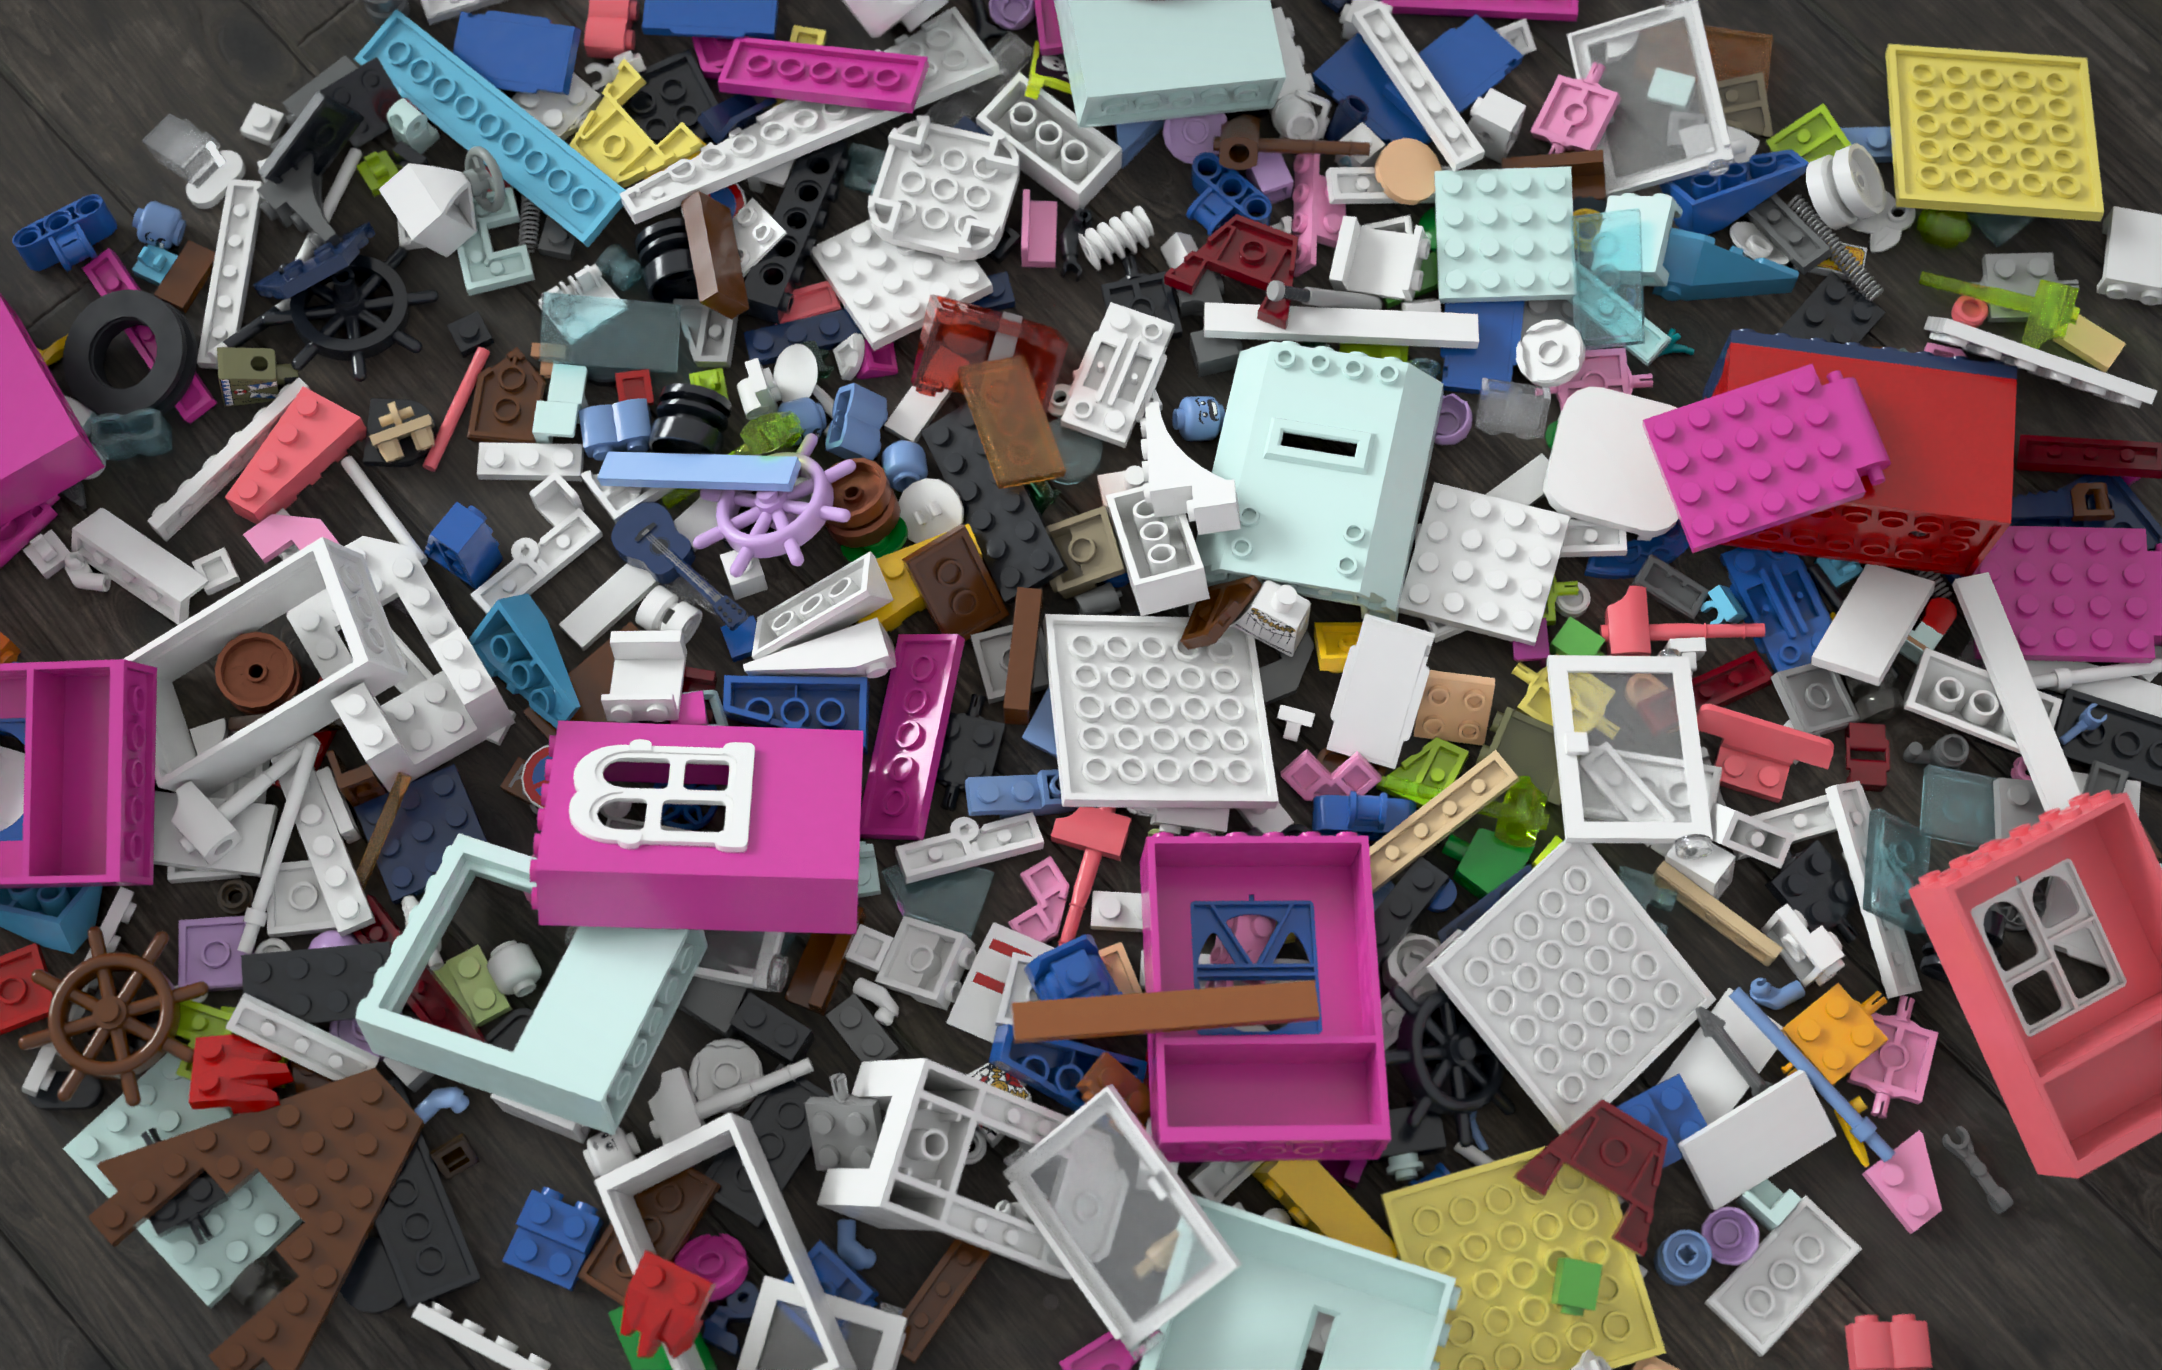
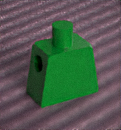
[1441,828,1535,900]

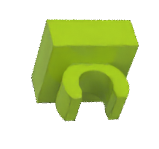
[356,150,399,197]
[689,368,729,400]

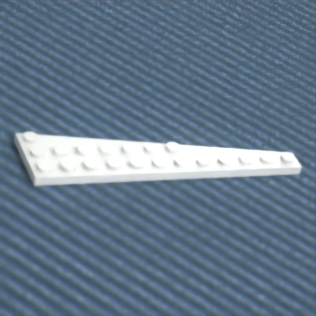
[620,6,1000,224]

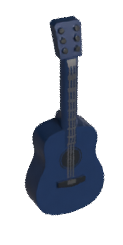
[611,502,748,631]

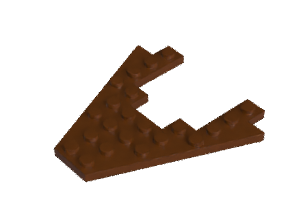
[88,1068,425,1370]

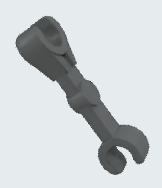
[1942,1126,2013,1214]

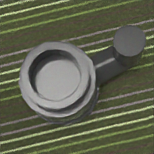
[1902,734,1969,777]

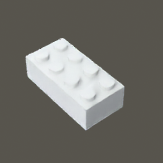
[976,72,1122,211]
[1106,486,1210,616]

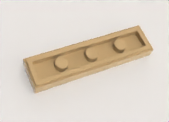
[1650,860,1783,967]

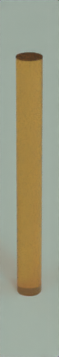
[356,772,412,891]

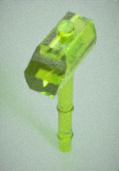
[1919,271,2080,349]
[662,411,803,509]
[1384,775,1550,847]

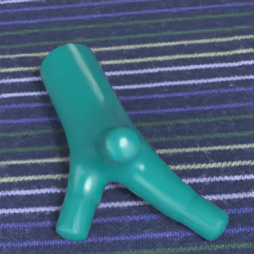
[1656,329,1694,358]

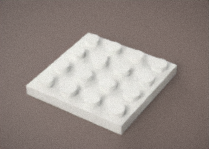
[812,219,993,351]
[1399,482,1570,646]

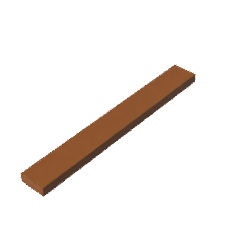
[1011,980,1320,1044]

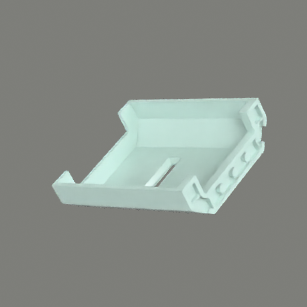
[1196,341,1443,622]
[1139,1194,1462,1370]

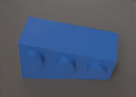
[424,502,503,590]

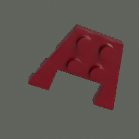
[1164,214,1298,330]
[1513,1099,1668,1256]

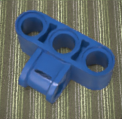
[1186,152,1272,236]
[12,194,117,272]
[1312,791,1417,841]

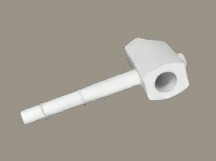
[171,734,321,865]
[648,1058,814,1145]

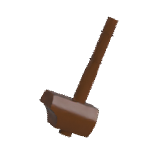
[1213,114,1370,170]

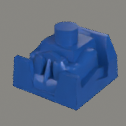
[1024,934,1122,1001]

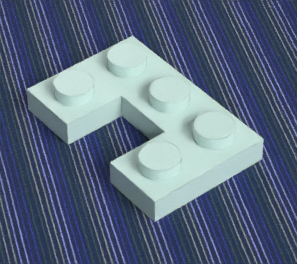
[457,186,535,296]

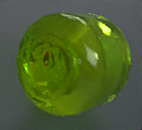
[1917,209,1971,250]

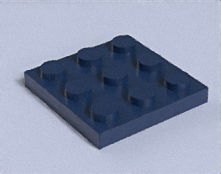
[354,764,488,905]

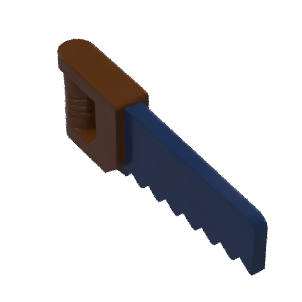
[2011,482,2115,521]

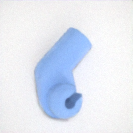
[414,1087,469,1124]

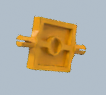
[1781,983,1888,1085]

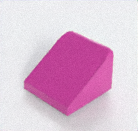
[856,339,898,379]
[670,690,709,725]

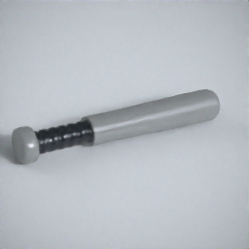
[1267,280,1382,310]

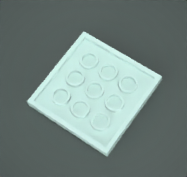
[1434,167,1577,303]

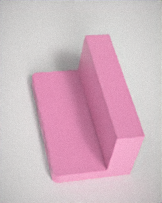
[1021,189,1057,268]

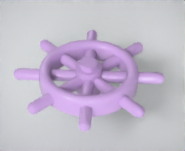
[693,433,856,577]

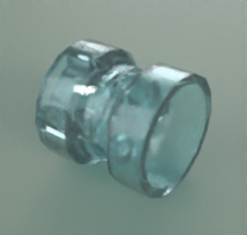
[596,244,644,291]

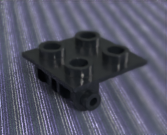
[320,57,402,148]

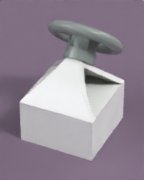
[379,146,505,257]

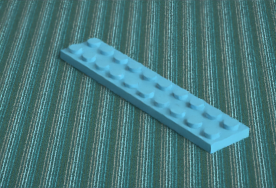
[354,9,626,247]

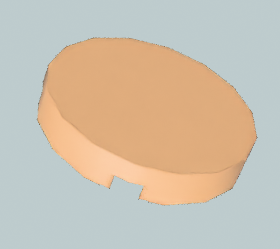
[1375,138,1441,205]

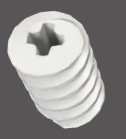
[1078,206,1154,271]

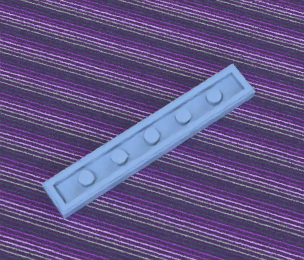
[597,452,801,492]

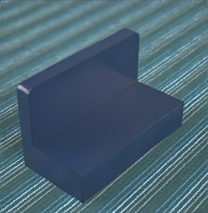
[697,94,778,144]

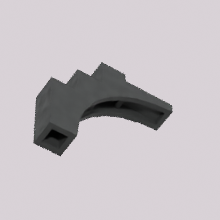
[257,55,358,248]

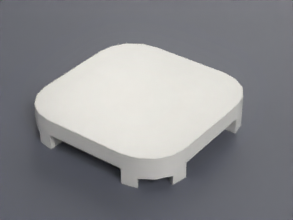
[868,115,1020,260]
[1542,387,1679,541]

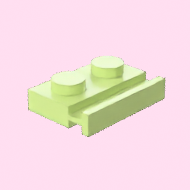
[433,945,512,1027]

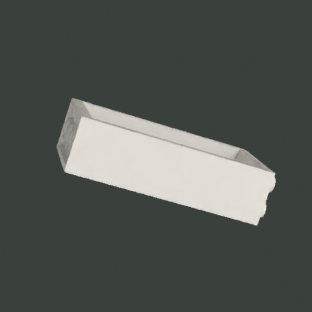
[124,537,408,797]
[594,1113,857,1370]

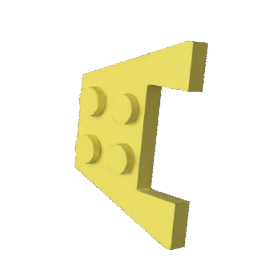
[569,58,704,188]

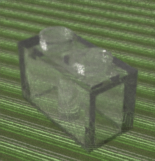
[142,113,226,188]
[1475,378,1551,440]

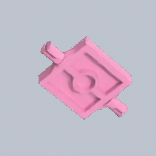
[1530,62,1621,154]
[1535,348,1653,412]
[1846,996,1938,1119]

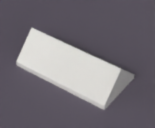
[752,551,893,660]
[1904,648,2062,754]

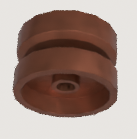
[825,458,901,548]
[215,632,303,716]

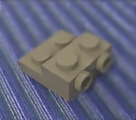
[1047,505,1127,599]

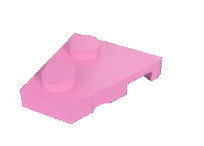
[1862,1130,1942,1234]

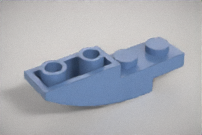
[965,769,1079,819]

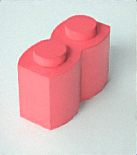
[584,0,639,59]
[1845,1314,1932,1370]

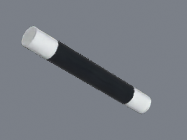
[207,298,290,363]

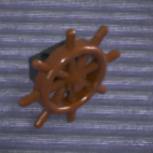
[18,926,209,1107]

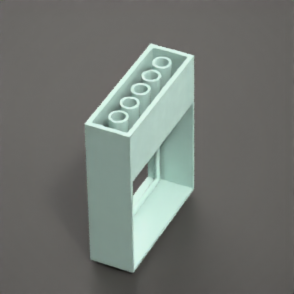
[355,834,708,1135]

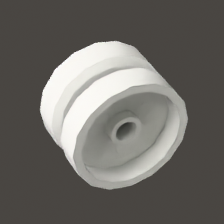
[1806,143,1886,230]

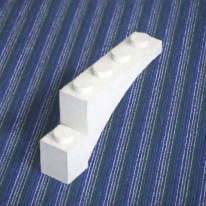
[1140,401,1241,535]

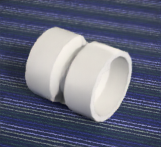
[635,585,702,645]

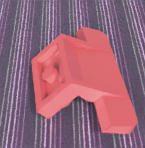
[1696,704,1834,803]

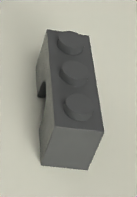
[1171,269,1243,377]

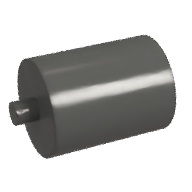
[1074,582,1123,615]

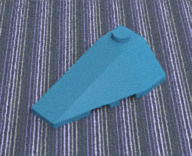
[1652,227,1799,301]
[468,593,581,729]
[0,886,103,954]

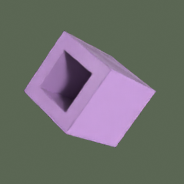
[1246,153,1294,204]

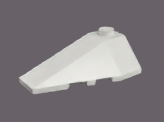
[743,617,896,678]

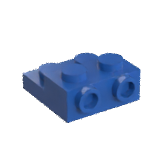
[1615,1074,1708,1168]
[502,1187,604,1292]
[776,1240,879,1349]

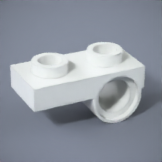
[737,358,782,421]

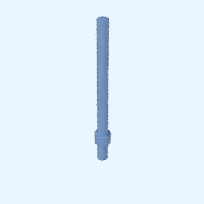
[1729,987,1895,1162]

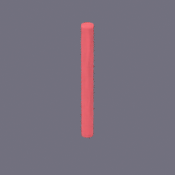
[422,347,490,472]

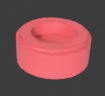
[1951,294,1988,328]

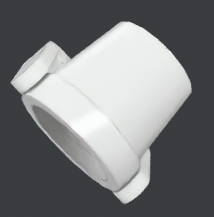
[1271,89,1331,140]

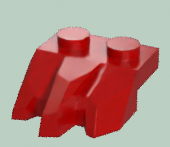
[188,1034,294,1114]
[620,1250,717,1359]

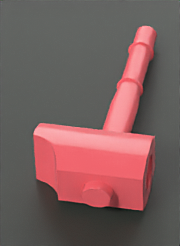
[1599,586,1765,656]
[1051,807,1132,946]

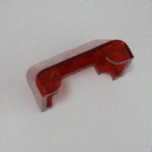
[911,294,1068,423]

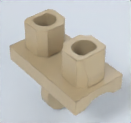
[369,402,435,463]

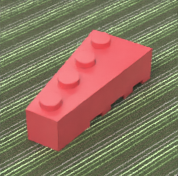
[225,386,367,525]

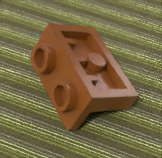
[1076,1052,1151,1136]

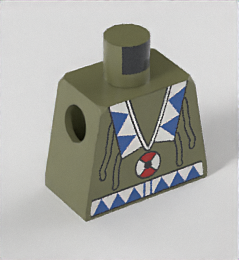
[217,347,299,407]

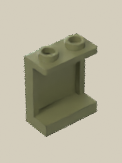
[1476,707,1581,806]

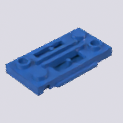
[642,0,779,40]
[453,10,581,95]
[1382,14,1524,136]
[1312,33,1433,145]
[1440,301,1525,398]
[1720,547,1832,673]

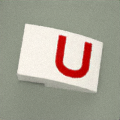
[946,922,1054,1043]

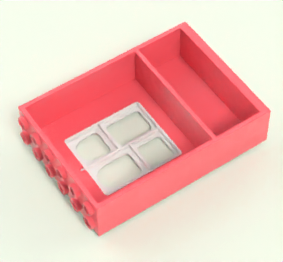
[1908,790,2162,1178]

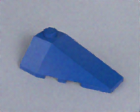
[1659,149,1809,235]

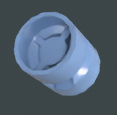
[1654,1230,1712,1286]

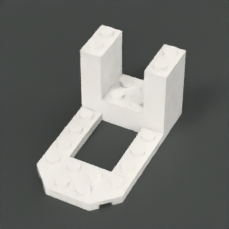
[286,536,516,792]
[817,1058,1131,1279]

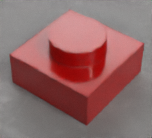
[615,369,654,406]

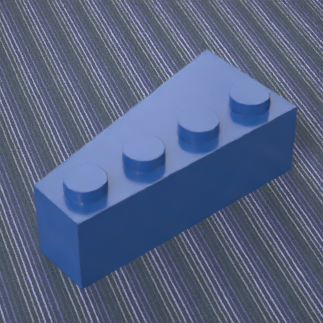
[723,675,870,755]
[988,1024,1148,1136]

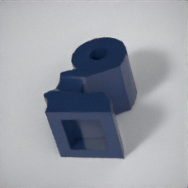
[702,1281,759,1359]

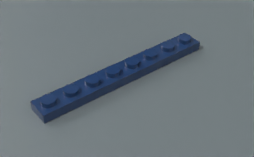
[744,271,1015,366]

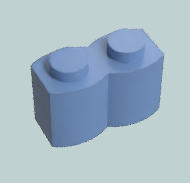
[825,383,888,461]
[578,398,653,461]

